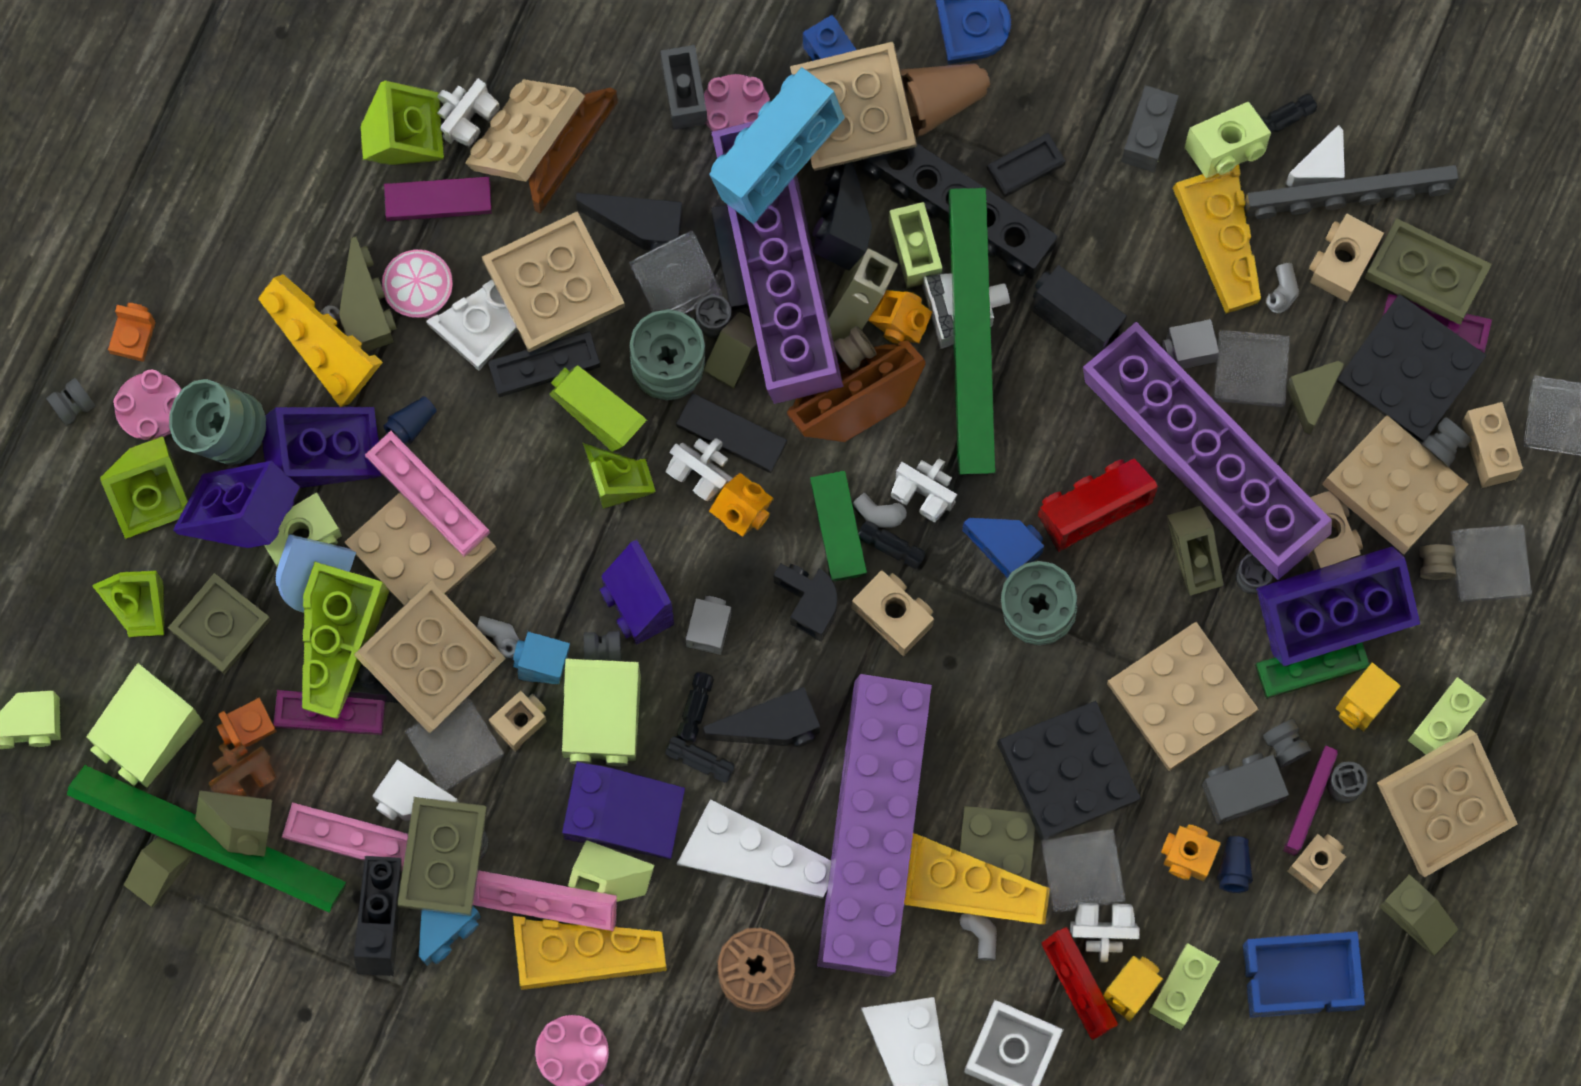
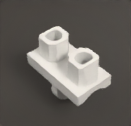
[438,79,500,147]
[666,438,733,501]
[891,458,957,522]
[1070,903,1139,963]

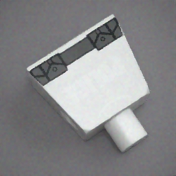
[923,273,1010,349]

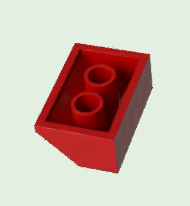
[1038,458,1158,552]

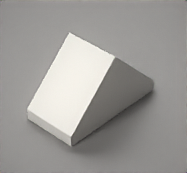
[1286,126,1345,187]

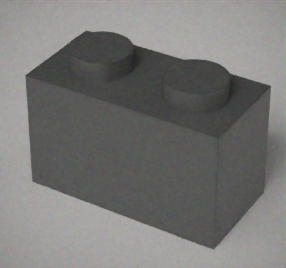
[660,45,707,130]
[1121,85,1178,172]
[1202,753,1289,825]

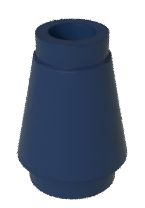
[383,396,437,444]
[1216,836,1253,893]

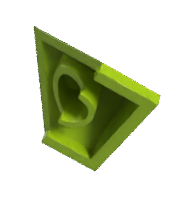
[583,443,656,509]
[92,571,164,637]

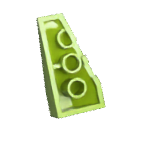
[302,562,389,720]

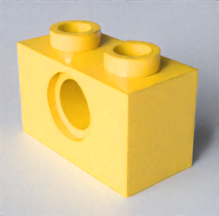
[1336,663,1401,732]
[1103,956,1163,1022]

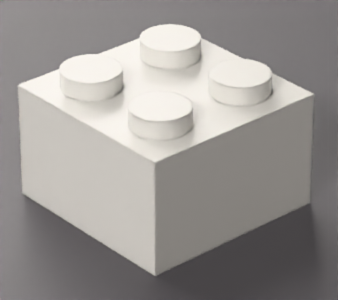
[964,1000,1063,1086]

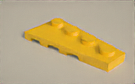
[1173,164,1261,314]
[258,274,383,407]
[904,833,1050,925]
[513,916,667,990]

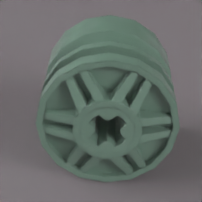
[630,309,705,400]
[169,379,266,465]
[1001,561,1077,646]

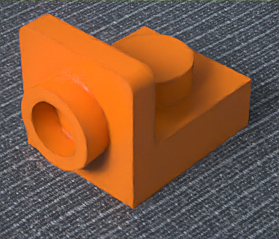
[108,303,156,362]
[216,698,277,751]

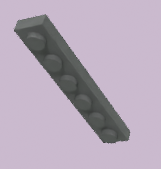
[1244,165,1458,220]

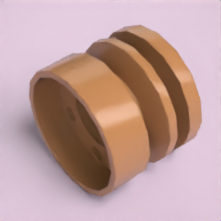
[718,928,795,1012]

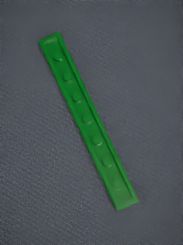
[949,188,995,474]
[67,765,346,913]

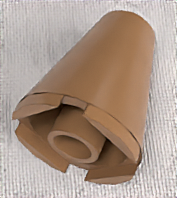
[900,63,990,138]

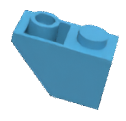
[513,632,570,684]
[419,906,481,966]

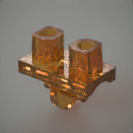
[208,743,276,797]

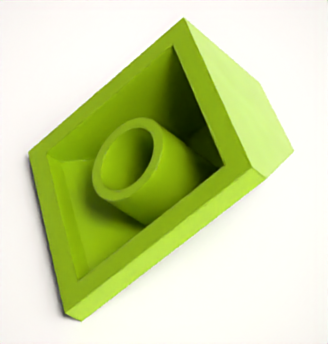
[361,81,444,165]
[100,436,188,539]

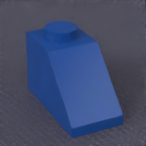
[962,518,1044,578]

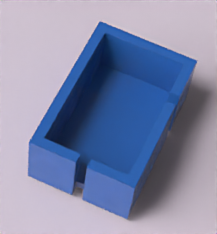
[1243,931,1365,1018]

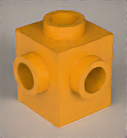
[868,290,933,344]
[709,473,774,537]
[1161,825,1221,882]

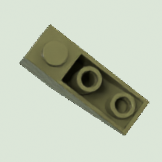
[339,237,397,352]
[827,248,898,361]

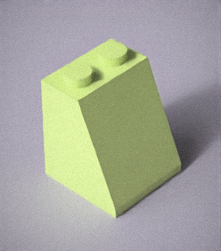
[562,659,641,766]
[87,663,203,788]

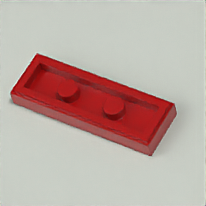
[1041,927,1118,1040]

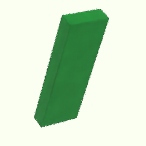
[810,471,867,582]
[1255,642,1370,699]

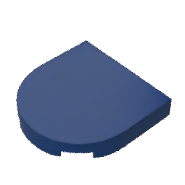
[935,0,1011,64]

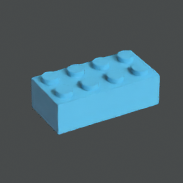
[709,67,845,224]

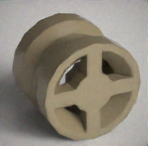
[834,326,877,371]
[1419,544,1456,580]

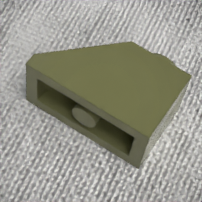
[1167,506,1224,595]
[195,791,272,856]
[1379,874,1458,956]

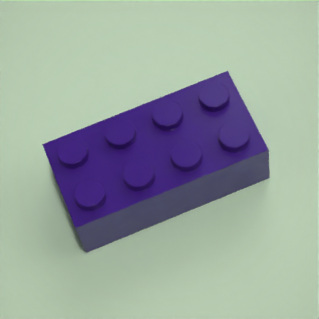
[1256,546,1420,666]

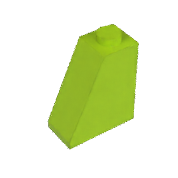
[549,365,647,452]

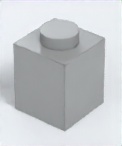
[1162,319,1219,369]
[686,596,732,655]

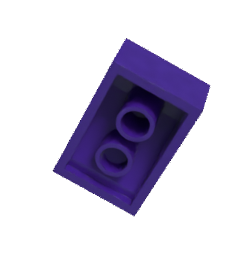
[262,407,383,488]
[173,461,300,548]
[599,540,674,645]
[562,762,685,859]

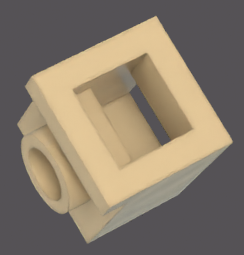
[489,690,547,752]
[1287,834,1346,894]

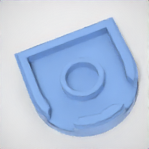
[276,534,356,613]

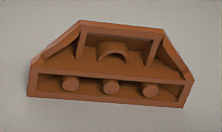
[528,87,618,214]
[787,340,926,442]

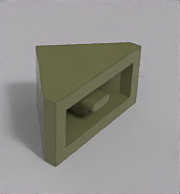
[704,312,758,389]
[1287,361,1344,434]
[124,837,196,908]

